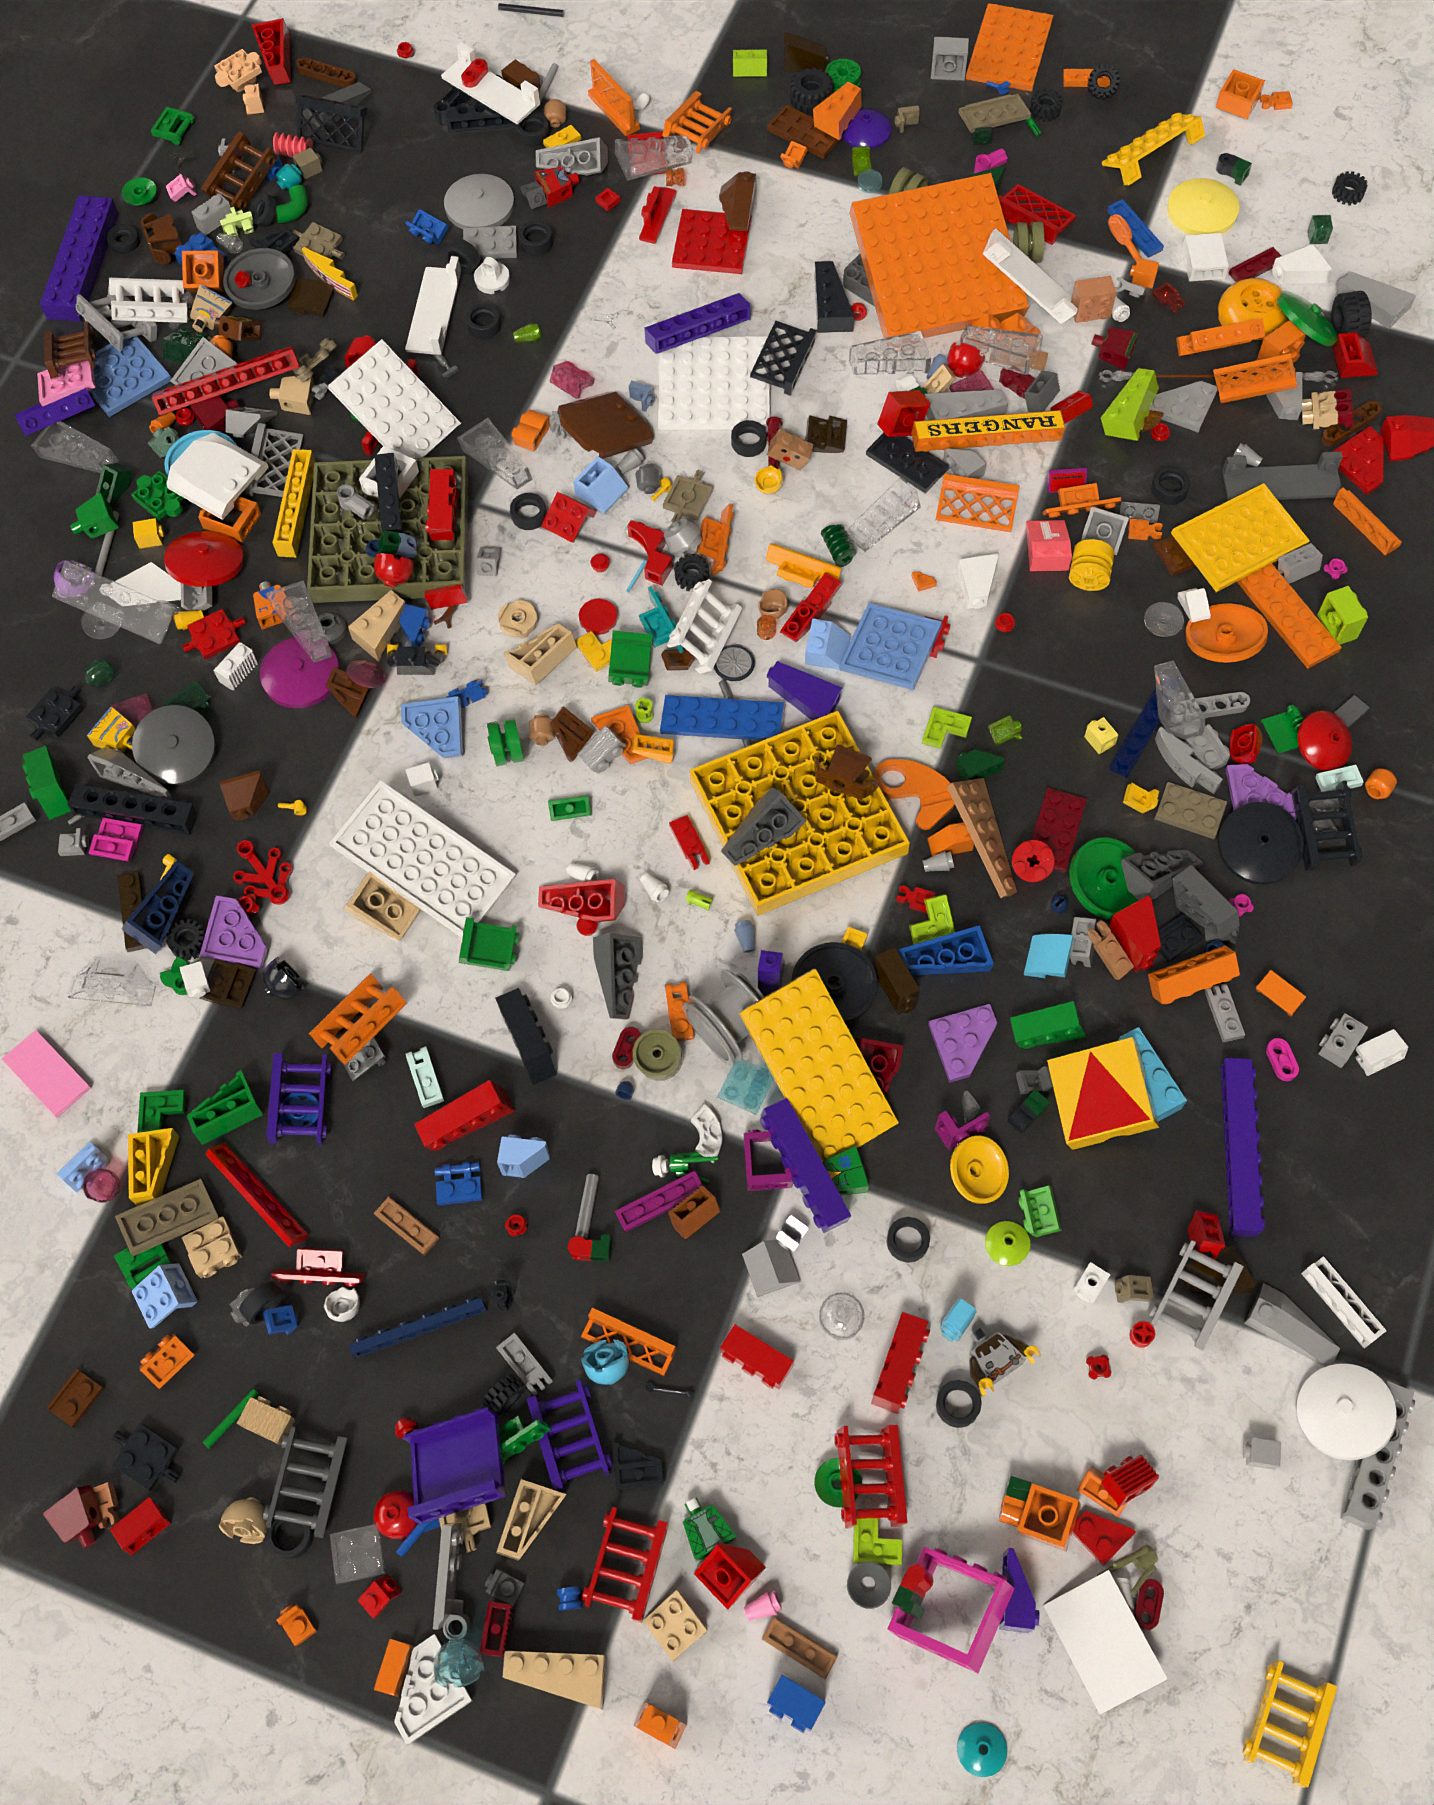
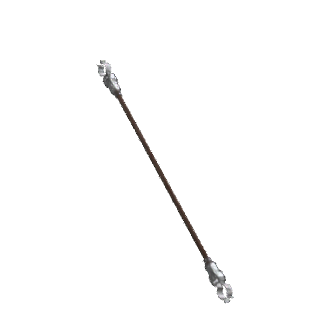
[1099,370,1338,383]

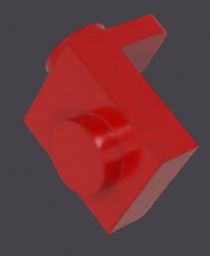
[358,1574,402,1619]

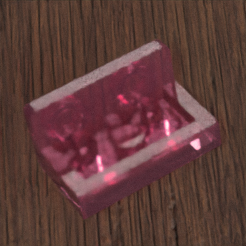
[550,361,595,399]

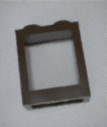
[874,947,920,1015]

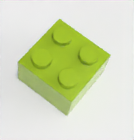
[1317,586,1368,645]

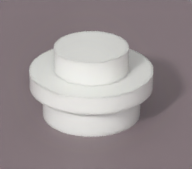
[551,988,572,1009]
[652,1155,670,1177]

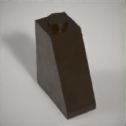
[784,32,828,72]
[1182,1245,1256,1293]

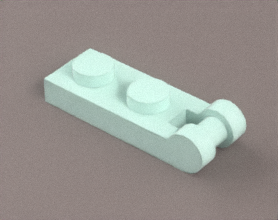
[405,1046,444,1108]

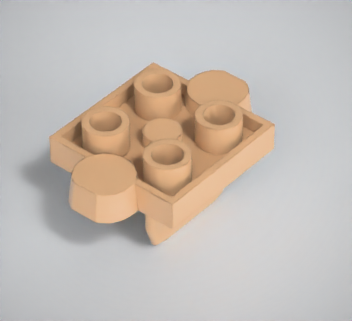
[215,49,262,92]

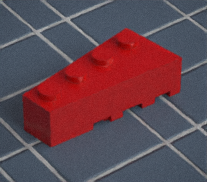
[251,18,291,85]
[414,1080,515,1151]
[871,1312,930,1414]

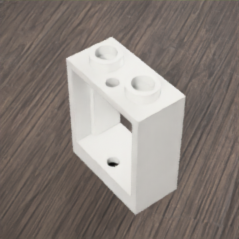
[359,446,419,499]

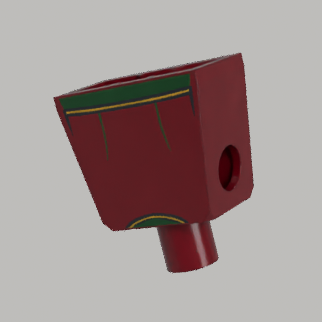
[1091,327,1139,370]

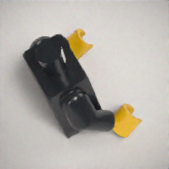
[387,643,448,675]

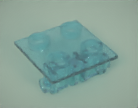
[717,1061,774,1115]

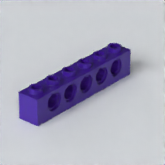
[644,293,750,354]

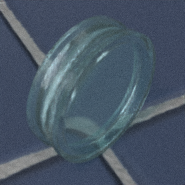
[858,170,882,193]

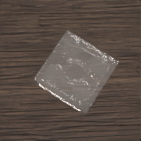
[330,1524,385,1585]

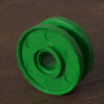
[826,59,861,93]

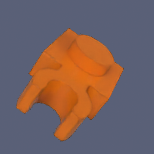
[1260,91,1293,110]
[1128,518,1163,540]

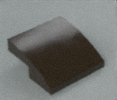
[287,279,334,318]
[805,415,847,453]
[199,959,256,1009]

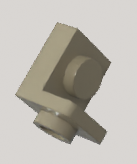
[895,105,920,133]
[1115,1275,1154,1303]

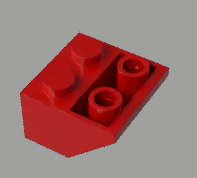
[1333,333,1378,378]

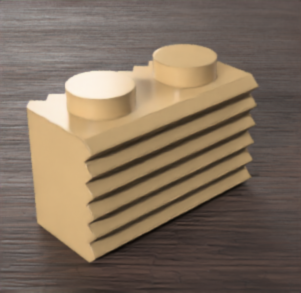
[237,1396,295,1445]

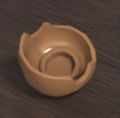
[758,589,788,619]

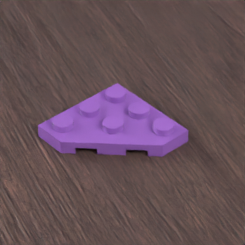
[1225,764,1296,820]
[200,895,268,968]
[928,1004,997,1083]

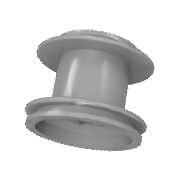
[682,970,764,1066]

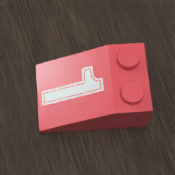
[1026,520,1072,571]

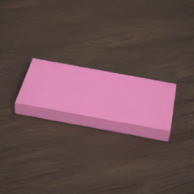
[2,1030,91,1118]

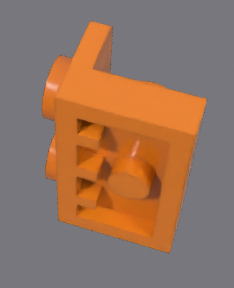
[139,1334,194,1389]

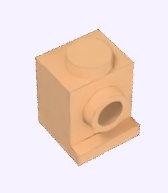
[243,84,264,115]

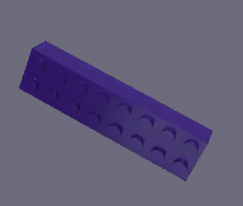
[40,195,119,322]

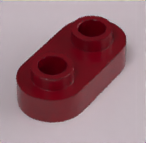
[612,1027,641,1069]
[1133,1579,1164,1630]

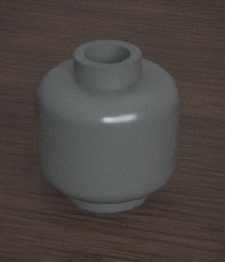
[635,464,661,494]

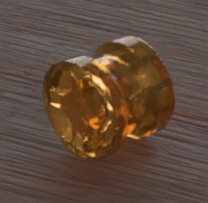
[757,615,776,640]

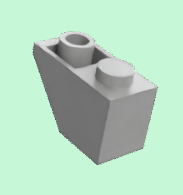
[943,448,986,479]

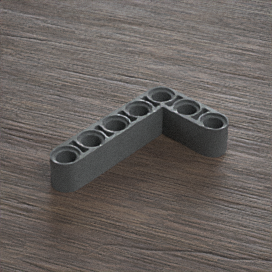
[843,254,875,307]

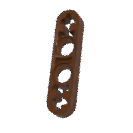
[296,57,357,88]
[1321,401,1382,447]

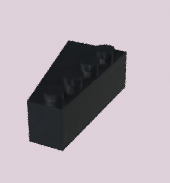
[814,261,854,333]
[495,988,557,1085]

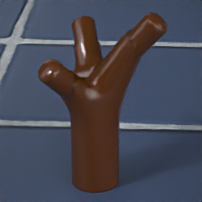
[434,605,457,629]

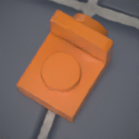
[277,1604,317,1647]

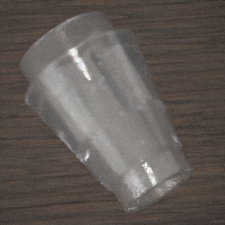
[216,233,243,253]

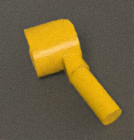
[650,477,672,501]
[278,800,306,815]
[160,854,178,880]

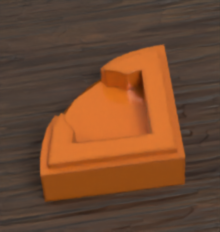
[911,572,937,592]

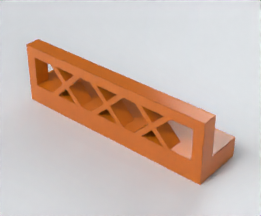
[1333,487,1402,556]
[581,1308,676,1376]

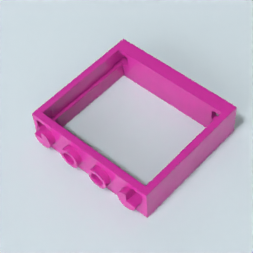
[887,1547,1015,1674]

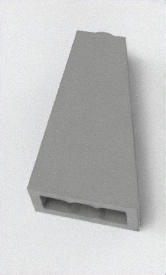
[1336,272,1416,329]

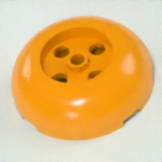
[1217,278,1290,342]

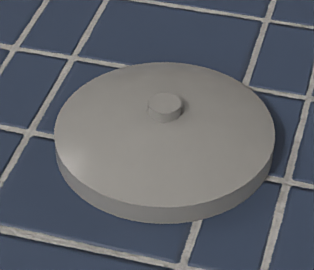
[444,174,514,229]

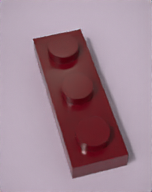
[1228,247,1282,282]

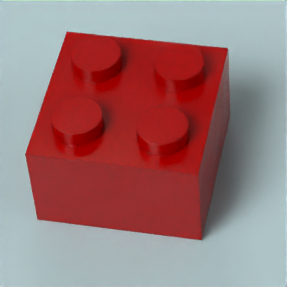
[877,390,931,437]

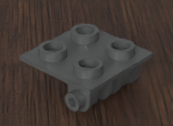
[343,1037,386,1082]

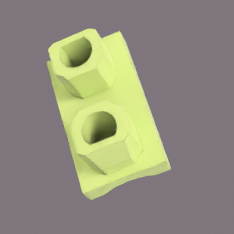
[220,207,254,239]

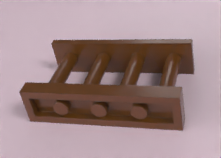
[201,131,278,212]
[44,321,97,379]

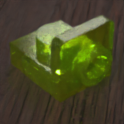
[852,146,872,176]
[988,715,1023,745]

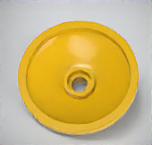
[950,1136,1009,1204]

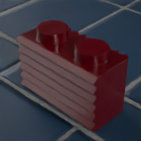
[479,1601,515,1658]

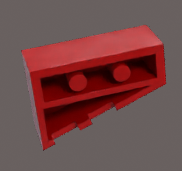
[426,469,459,540]

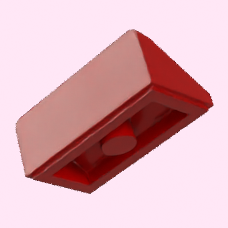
[1050,390,1093,424]

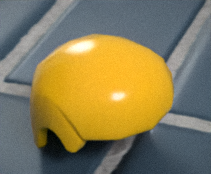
[754,465,783,495]

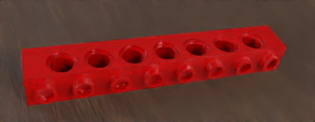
[152,345,300,415]

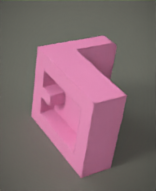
[166,174,197,202]

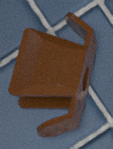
[140,213,182,264]
[814,745,879,800]

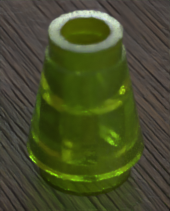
[513,323,541,343]

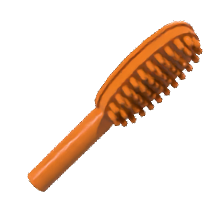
[1108,215,1142,263]

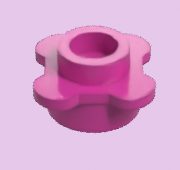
[1323,559,1348,579]
[1228,894,1254,917]

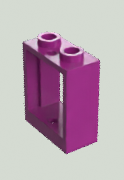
[744,1129,792,1191]

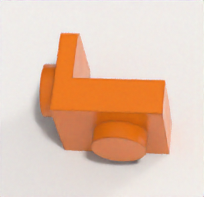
[780,141,808,169]

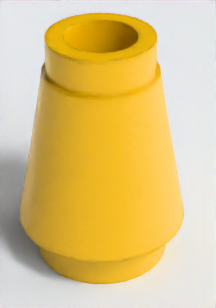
[173,610,204,631]

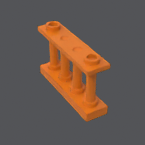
[662,91,732,154]
[1176,318,1266,356]
[309,973,407,1065]

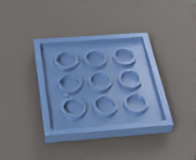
[89,336,171,417]
[839,603,942,691]

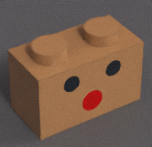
[767,429,813,470]

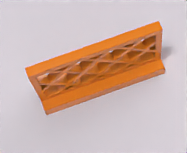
[588,59,640,136]
[1213,353,1297,403]
[936,474,1020,532]

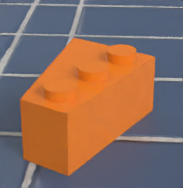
[813,82,862,140]

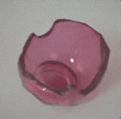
[82,1169,120,1203]

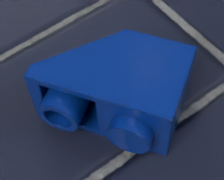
[399,604,432,647]

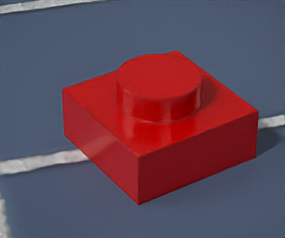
[595,188,620,211]

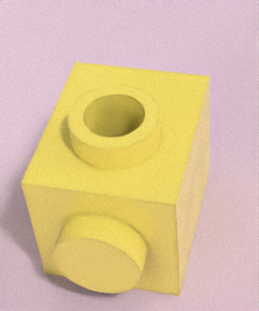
[1084,717,1118,754]

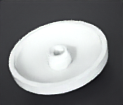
[1297,1364,1397,1460]

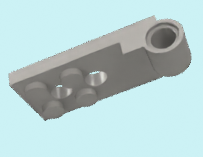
[433,1523,472,1641]

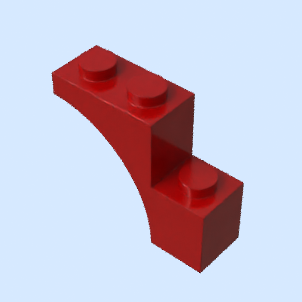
[627,520,673,586]

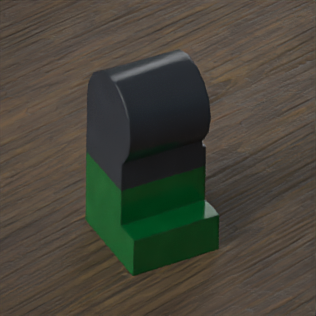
[1216,153,1252,186]
[1007,1089,1050,1133]

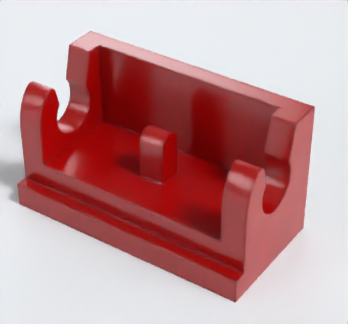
[1187,1210,1225,1260]
[110,1497,171,1556]

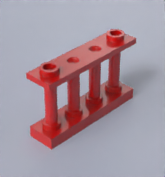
[834,1425,908,1529]
[582,1507,669,1623]

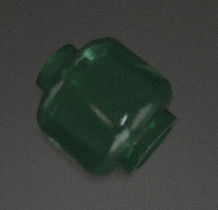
[84,659,115,688]

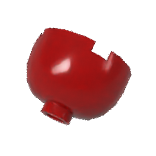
[947,342,985,378]
[374,553,414,588]
[373,1490,418,1540]

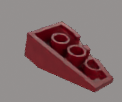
[854,1038,903,1095]

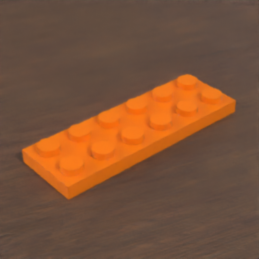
[1237,564,1342,669]

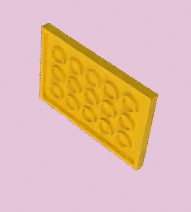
[1171,483,1310,592]

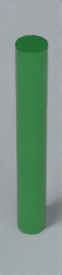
[202,1388,260,1448]

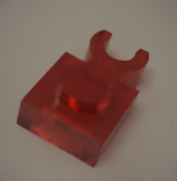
[1153,282,1186,313]

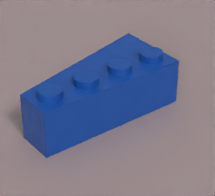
[898,925,994,975]

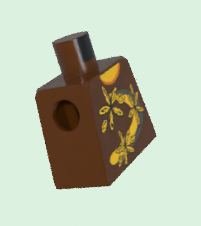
[214,316,262,341]

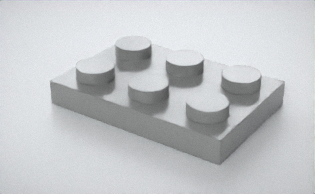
[463,226,517,260]

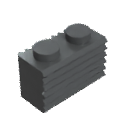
[1024,371,1060,412]

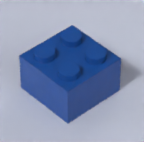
[767,1675,826,1733]

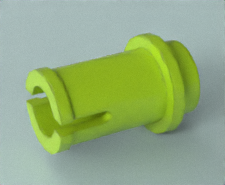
[685,889,713,911]

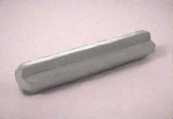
[575,1174,599,1240]

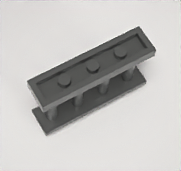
[263,1427,347,1538]

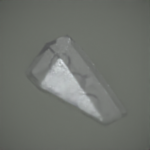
[1154,661,1206,739]

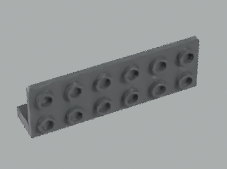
[1222,452,1343,501]

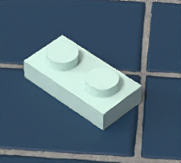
[1315,765,1364,792]

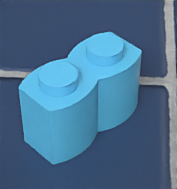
[940,1298,977,1342]

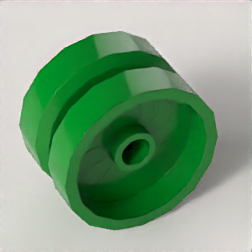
[487,717,524,767]

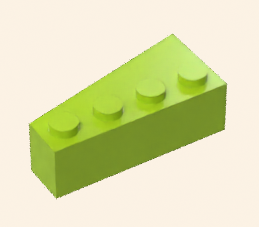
[1101,368,1159,441]

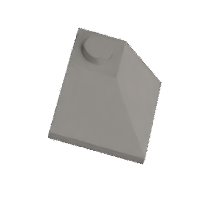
[226,407,277,437]

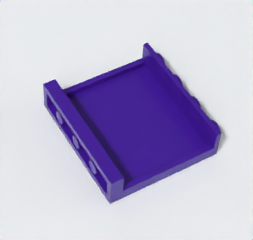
[403,1407,506,1524]

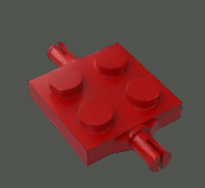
[181,609,246,660]

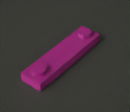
[615,1171,703,1233]

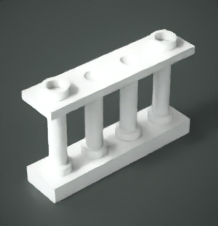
[109,278,187,323]
[667,579,742,674]

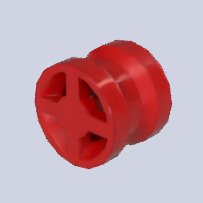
[1129,1321,1156,1348]

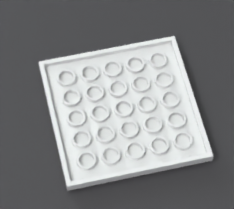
[658,336,770,430]

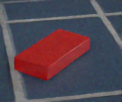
[424,584,468,610]

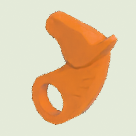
[873,759,955,830]

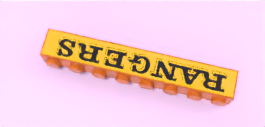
[911,410,1065,452]

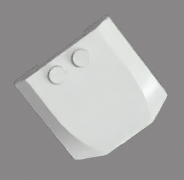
[167,433,268,520]

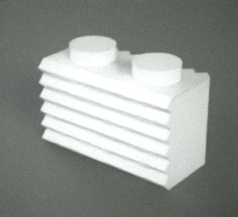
[213,642,258,690]

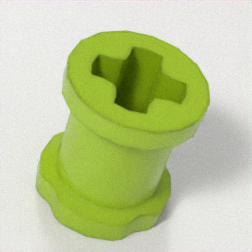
[635,698,654,723]

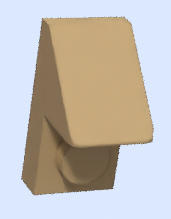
[921,364,956,394]

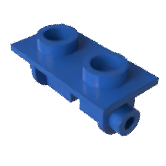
[446,680,488,709]

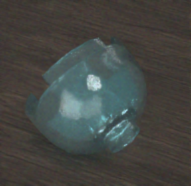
[433,1638,484,1688]

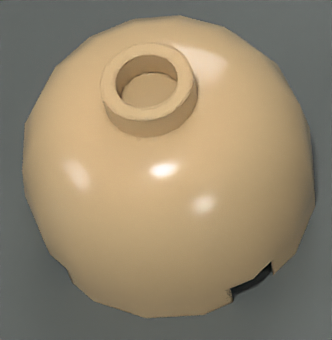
[219,1497,268,1544]

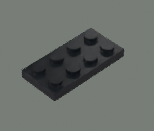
[866,432,949,494]

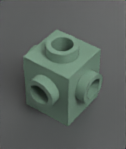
[148,427,179,458]

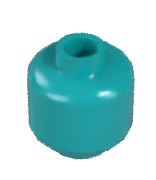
[276,164,302,190]

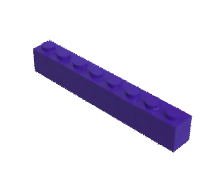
[1220,1058,1265,1237]

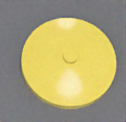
[1167,178,1240,235]

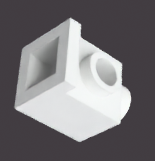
[1074,1262,1110,1302]

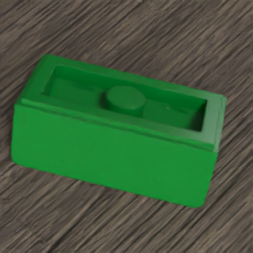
[548,795,591,821]

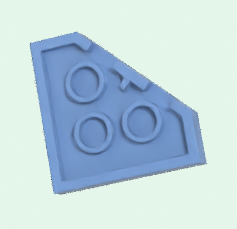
[401,696,463,758]

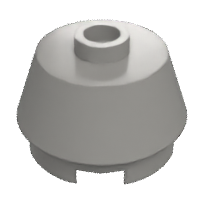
[664,518,702,557]

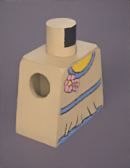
[190,284,232,332]

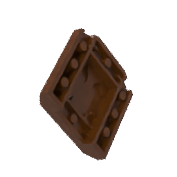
[557,391,654,459]

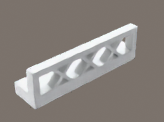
[1301,1256,1386,1348]

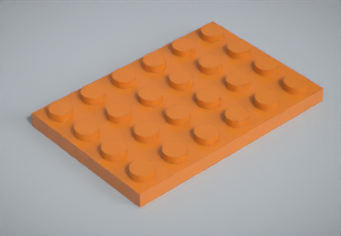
[966,3,1053,92]

